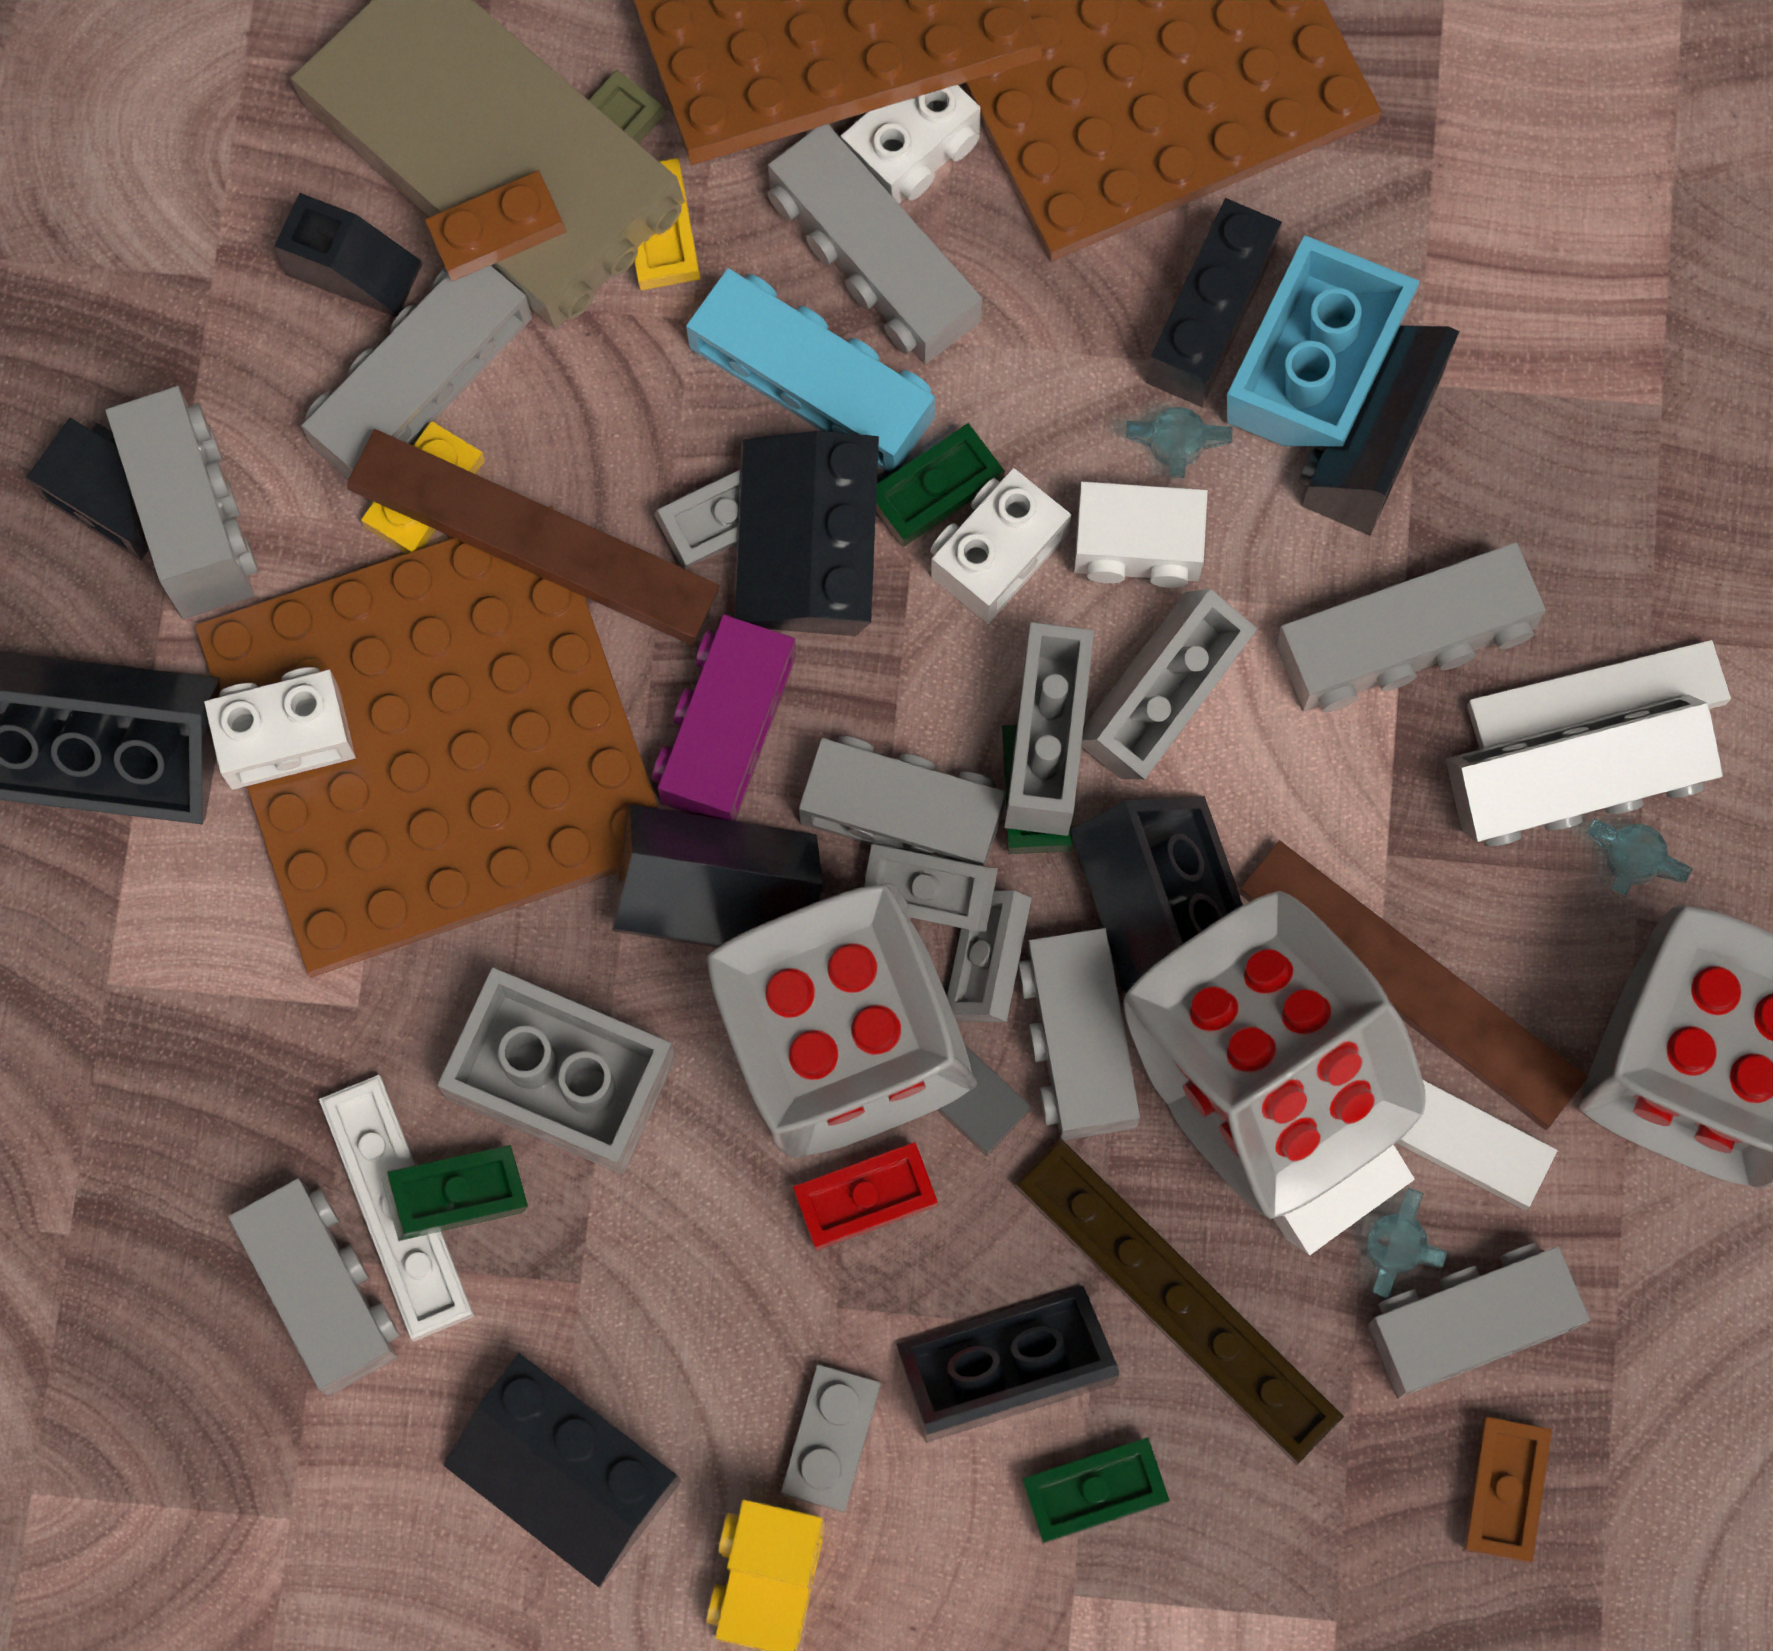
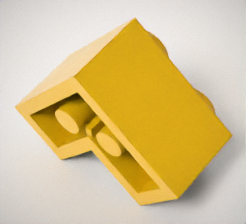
[707,1500,826,1651]

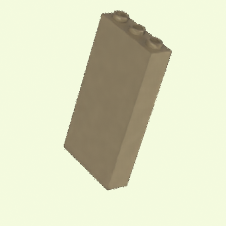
[290,0,684,330]

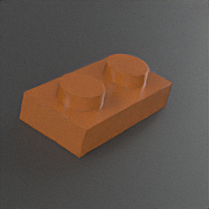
[424,170,566,282]
[1463,1417,1552,1564]

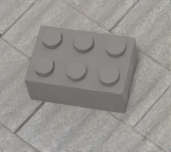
[105,386,259,620]
[437,967,676,1175]

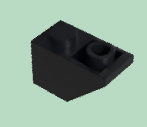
[274,193,422,317]

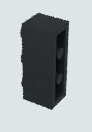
[1146,198,1282,407]

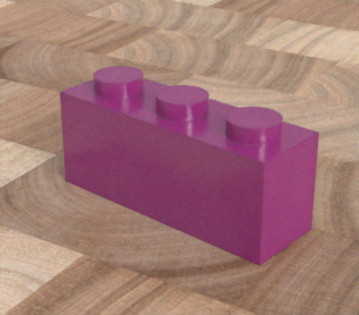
[652,614,797,821]

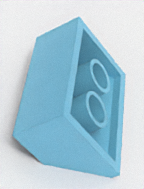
[1227,235,1419,446]

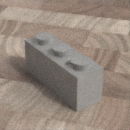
[1081,588,1258,779]
[1004,622,1094,836]
[799,736,1006,866]
[1018,928,1140,1141]
[228,1178,400,1397]
[1367,1242,1590,1399]

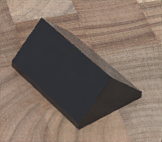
[612,804,823,948]
[896,1286,1120,1443]

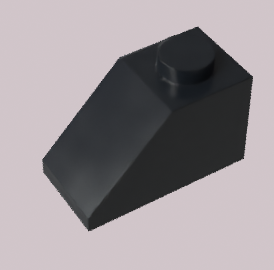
[26,418,148,561]

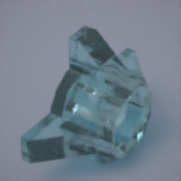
[1126,407,1233,478]
[1587,818,1693,896]
[1365,1188,1447,1298]

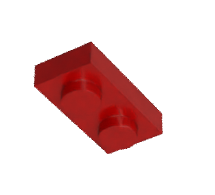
[793,1142,938,1251]

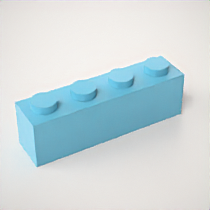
[686,268,935,474]

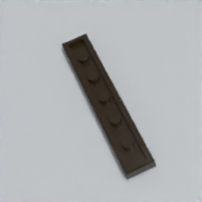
[1015,1138,1344,1466]

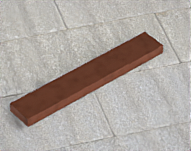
[347,428,720,646]
[1239,840,1588,1130]

